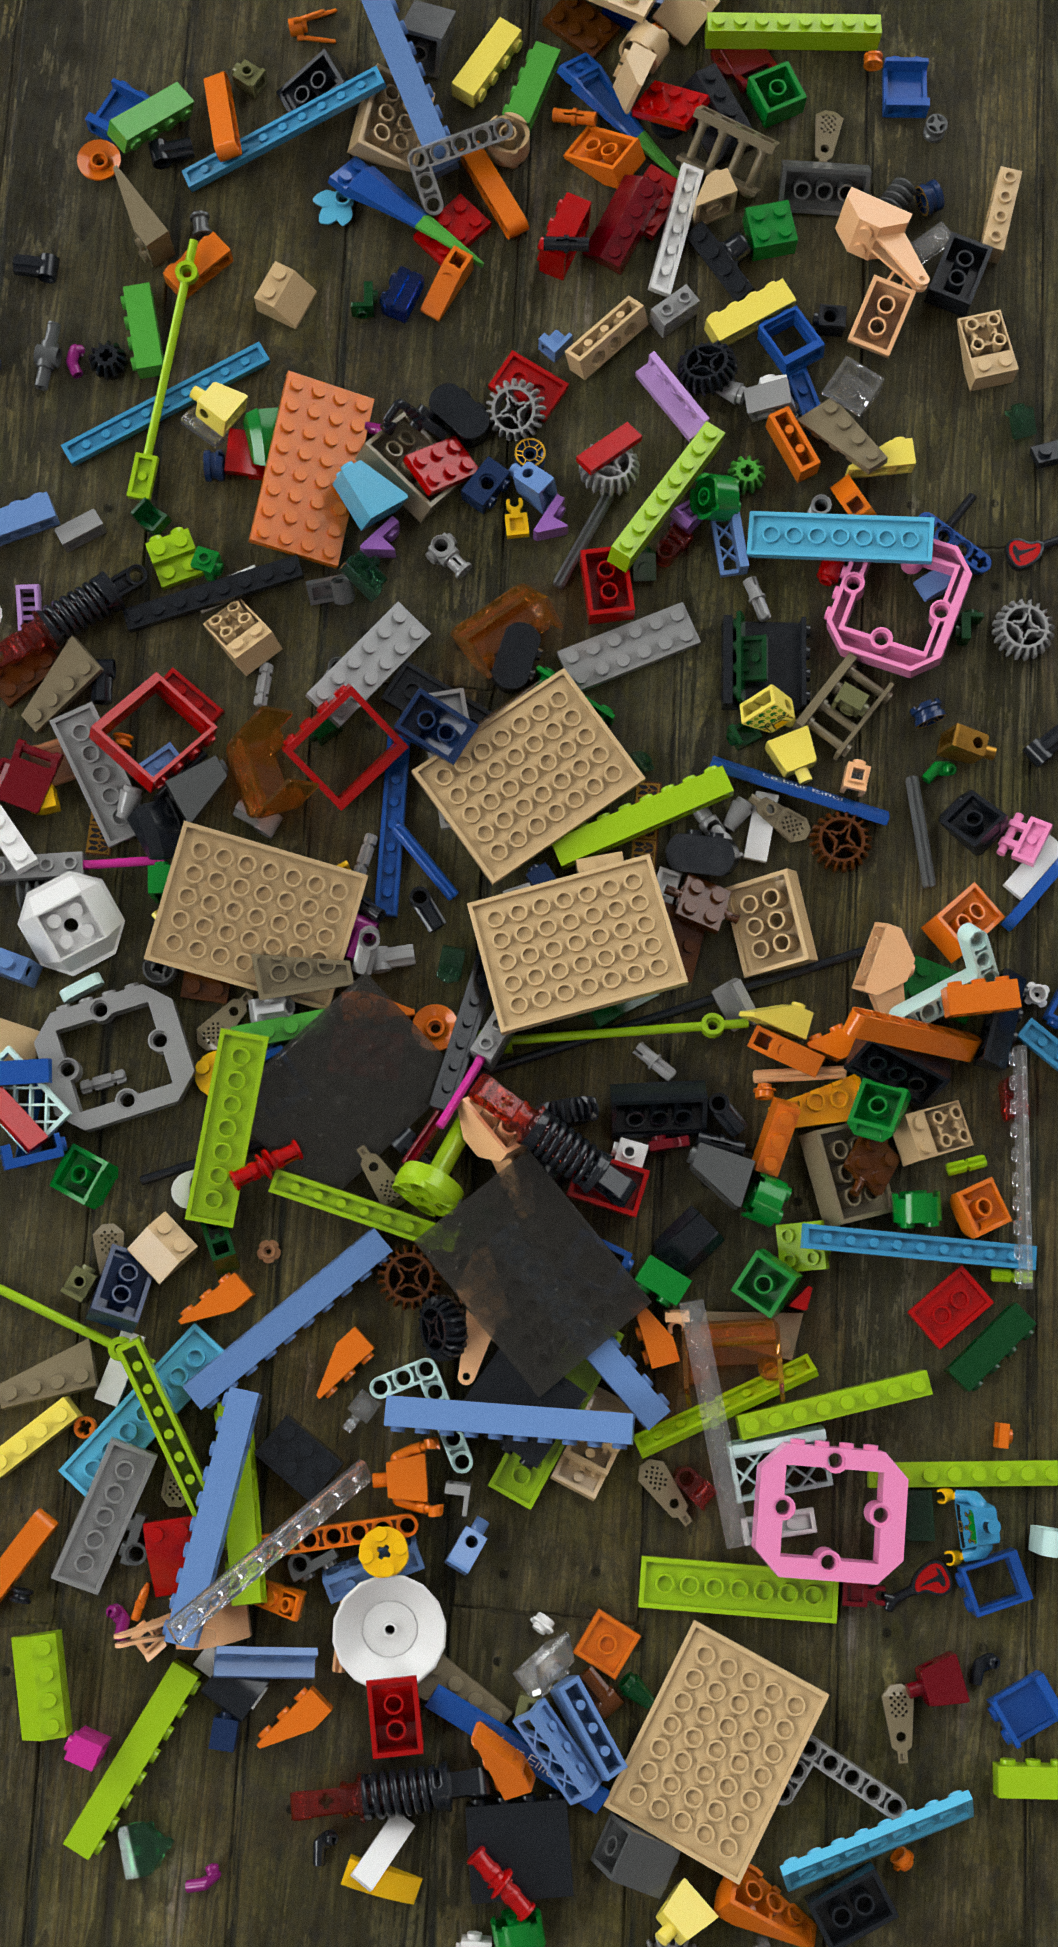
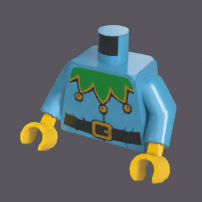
[936,1487,1001,1566]

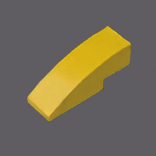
[341,1854,423,1905]

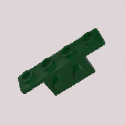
[733,611,768,704]

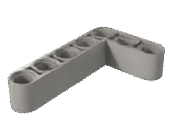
[407,118,513,216]
[778,1734,907,1820]

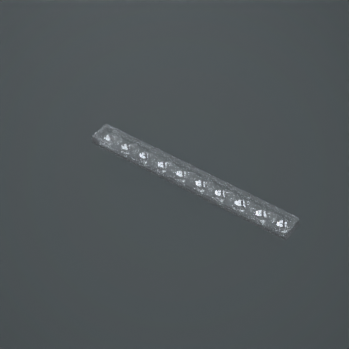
[1009,1046,1033,1289]
[679,1299,751,1549]
[165,1459,372,1645]

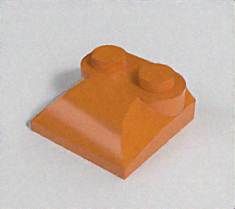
[950,1177,1013,1239]

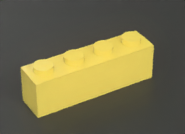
[452,17,523,109]
[704,278,796,346]
[0,1396,84,1479]

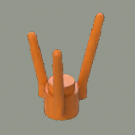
[288,8,337,44]

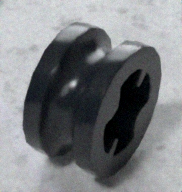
[9,1586,34,1604]

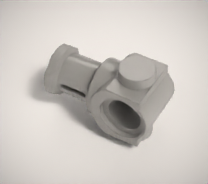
[425,532,472,580]

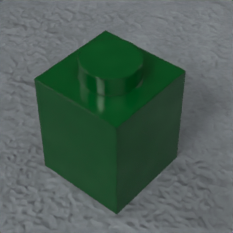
[308,716,343,746]

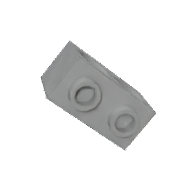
[649,284,700,338]

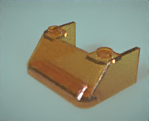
[450,584,564,679]
[226,705,319,819]
[682,1318,785,1407]

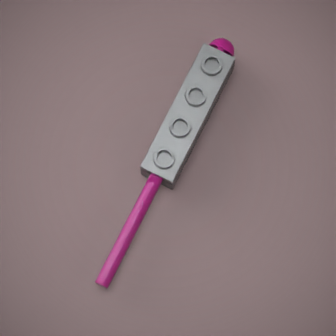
[0,851,166,886]
[436,1009,516,1129]

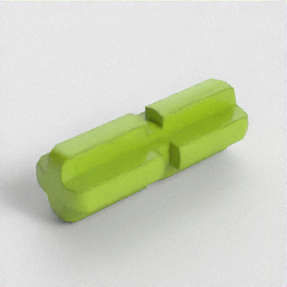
[945,1154,987,1176]
[991,1268,1033,1283]

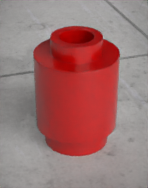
[816,560,845,586]

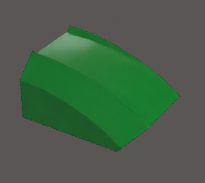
[242,407,279,466]
[847,1078,911,1142]
[49,1143,118,1210]

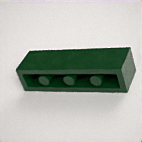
[944,1302,1037,1392]

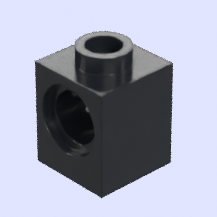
[812,304,847,337]

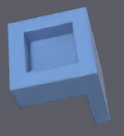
[538,330,573,363]

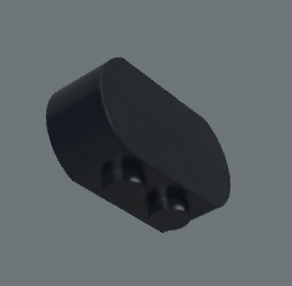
[429,383,490,448]
[491,622,543,694]
[666,829,740,876]

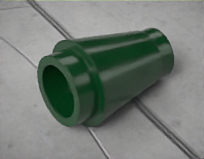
[618,1672,655,1709]

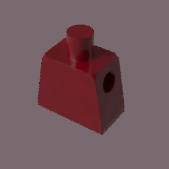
[905,1651,970,1706]

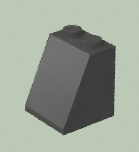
[404,0,456,79]
[165,755,229,824]
[686,1142,755,1210]
[590,1812,681,1899]

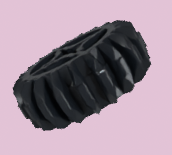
[677,340,738,397]
[535,1096,599,1127]
[418,1294,469,1362]

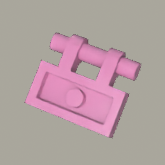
[996,813,1053,867]

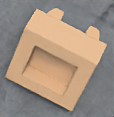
[663,1309,690,1334]

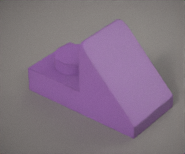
[533,494,568,541]
[670,500,702,538]
[360,516,400,558]

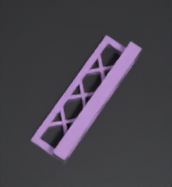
[635,351,710,443]

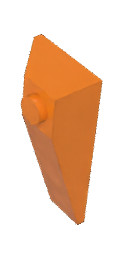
[713,1863,817,1947]

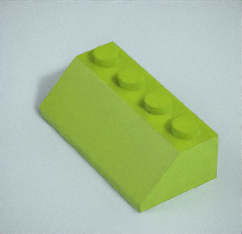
[11,1629,73,1741]

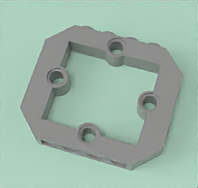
[34,982,196,1133]

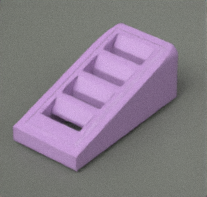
[15,584,42,631]

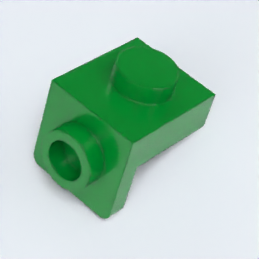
[190,546,224,581]

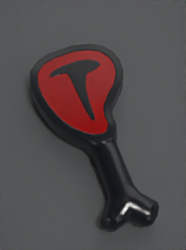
[1004,535,1058,571]
[881,1559,953,1612]

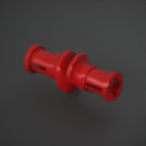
[228,1140,304,1191]
[467,1845,536,1922]

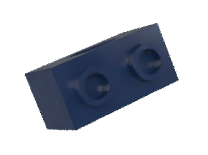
[461,456,511,514]

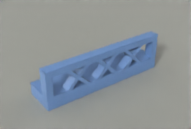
[710,511,749,578]
[322,1534,425,1604]
[213,1646,318,1679]
[512,1697,602,1806]

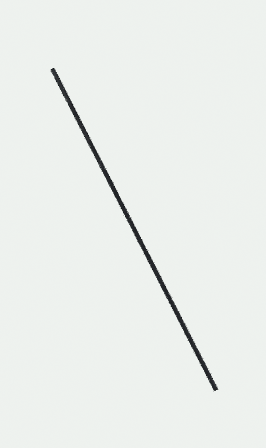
[140,946,866,1185]

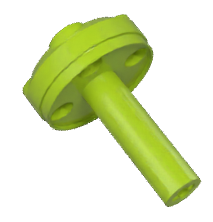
[392,1115,466,1217]

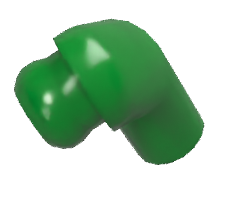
[921,761,957,784]

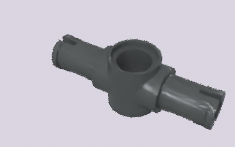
[34,321,62,391]

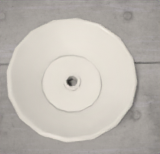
[332,1575,446,1686]

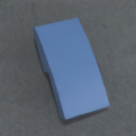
[913,570,952,602]

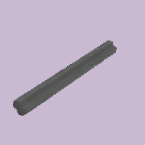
[553,493,614,590]
[905,776,936,888]

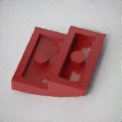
[224,428,266,481]

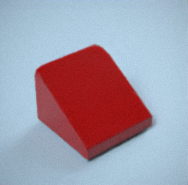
[786,1286,813,1311]

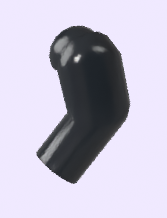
[969,1653,1000,1686]
[313,1829,339,1866]

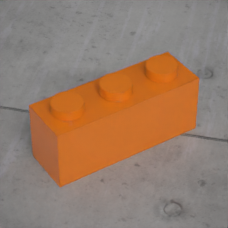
[163,231,234,300]
[765,405,821,483]
[941,976,1022,1019]
[751,1097,801,1177]

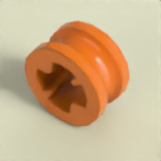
[863,50,883,72]
[112,732,134,750]
[73,1416,98,1439]

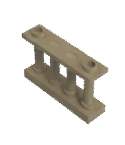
[676,105,780,198]
[792,652,894,761]

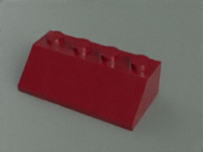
[582,174,664,275]

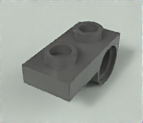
[306,573,355,606]
[119,1512,149,1566]
[288,1548,341,1583]

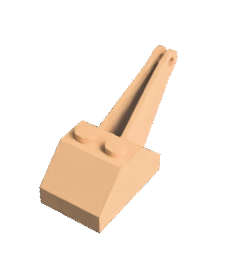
[835,187,930,292]
[847,271,916,358]
[851,922,915,1014]
[457,1082,535,1219]
[456,1246,512,1385]
[113,1587,252,1650]

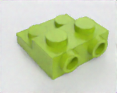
[145,527,204,590]

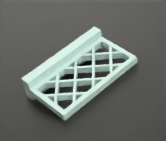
[0,1046,73,1154]
[725,1424,833,1503]

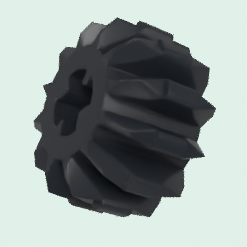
[88,340,128,381]

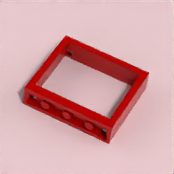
[89,672,218,793]
[281,684,409,811]

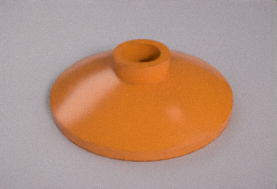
[77,139,121,181]
[412,1004,457,1051]

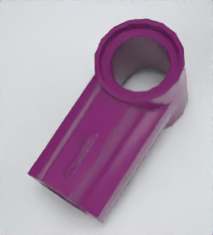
[344,913,379,962]

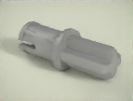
[743,576,771,622]
[633,1042,676,1081]

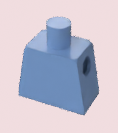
[509,461,557,515]
[0,948,43,988]
[444,1516,490,1576]

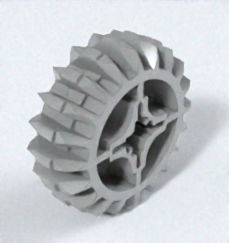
[486,378,546,442]
[579,440,640,497]
[992,599,1055,661]

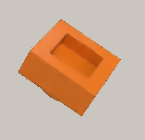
[993,1422,1013,1449]

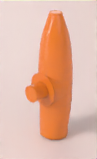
[130,1582,150,1622]

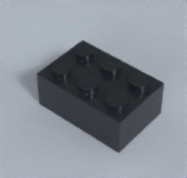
[924,232,994,317]
[254,1414,345,1503]
[804,1861,899,1947]

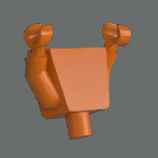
[372,1437,444,1517]

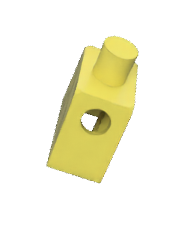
[189,382,248,437]
[764,725,817,785]
[655,1878,719,1946]

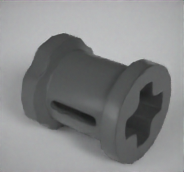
[190,210,212,241]

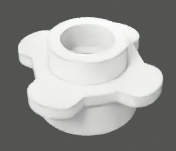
[1024,982,1050,1008]
[530,1612,555,1635]

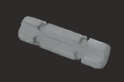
[254,662,274,708]
[353,833,378,874]
[80,1069,127,1094]

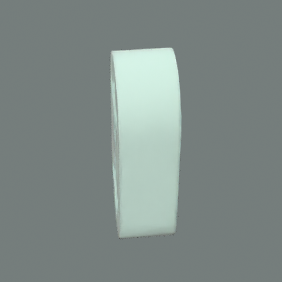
[59,972,105,1004]

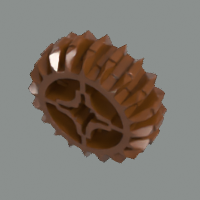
[809,811,872,873]
[377,1245,442,1311]

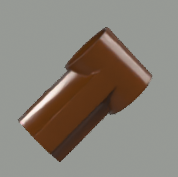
[579,1665,625,1720]

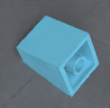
[332,460,409,531]

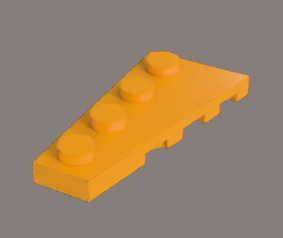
[768,1074,861,1128]

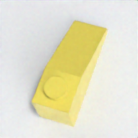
[845,437,916,479]
[739,1002,814,1040]

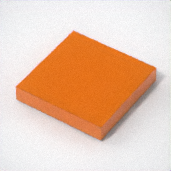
[573,1608,641,1680]

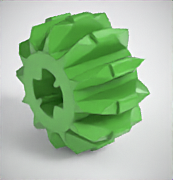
[727,455,766,495]

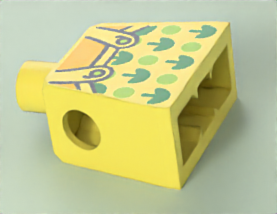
[739,684,796,733]

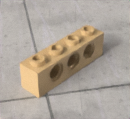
[980,166,1022,264]
[565,296,649,380]

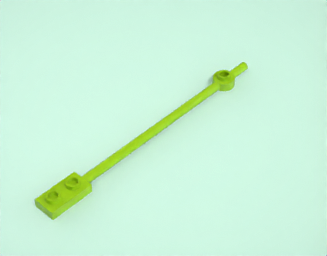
[126,239,199,501]
[470,1013,749,1056]
[0,1284,156,1365]

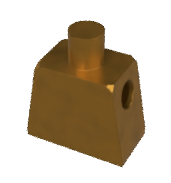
[936,723,997,764]

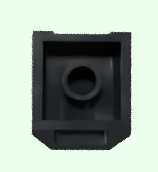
[939,790,1008,856]
[127,797,183,860]
[654,1206,725,1276]

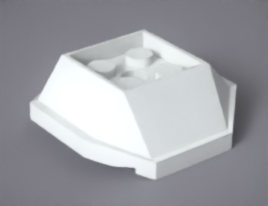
[17,870,125,976]

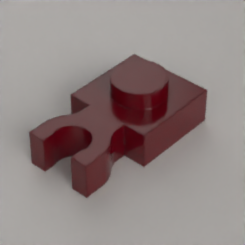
[647,1135,690,1153]
[842,1582,886,1608]

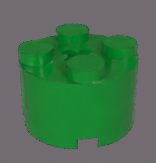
[689,473,741,522]
[741,1172,792,1227]
[891,1190,942,1228]
[490,1907,546,1947]

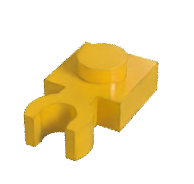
[505,498,530,539]

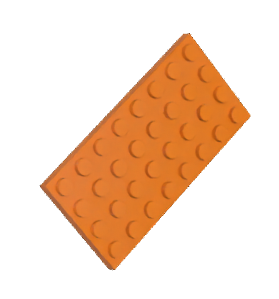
[248,370,374,569]

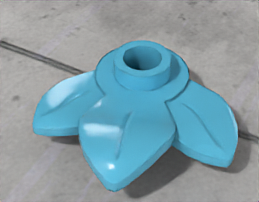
[313,190,354,226]

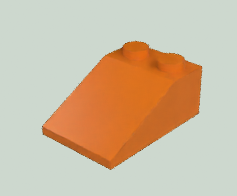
[563,125,646,189]
[921,882,1005,964]

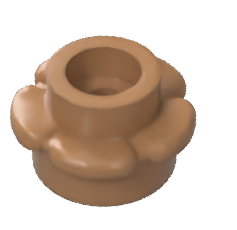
[257,1240,281,1264]

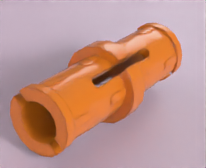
[552,107,598,127]

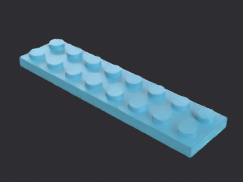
[747,511,935,565]
[58,1323,224,1496]
[780,1790,974,1892]

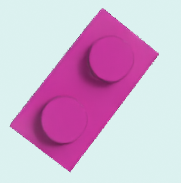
[64,1725,112,1772]

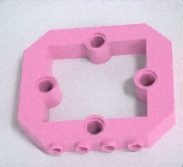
[824,539,972,678]
[751,1438,908,1585]

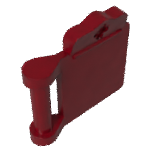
[710,49,778,94]
[0,738,64,814]

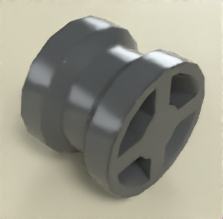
[923,114,948,143]

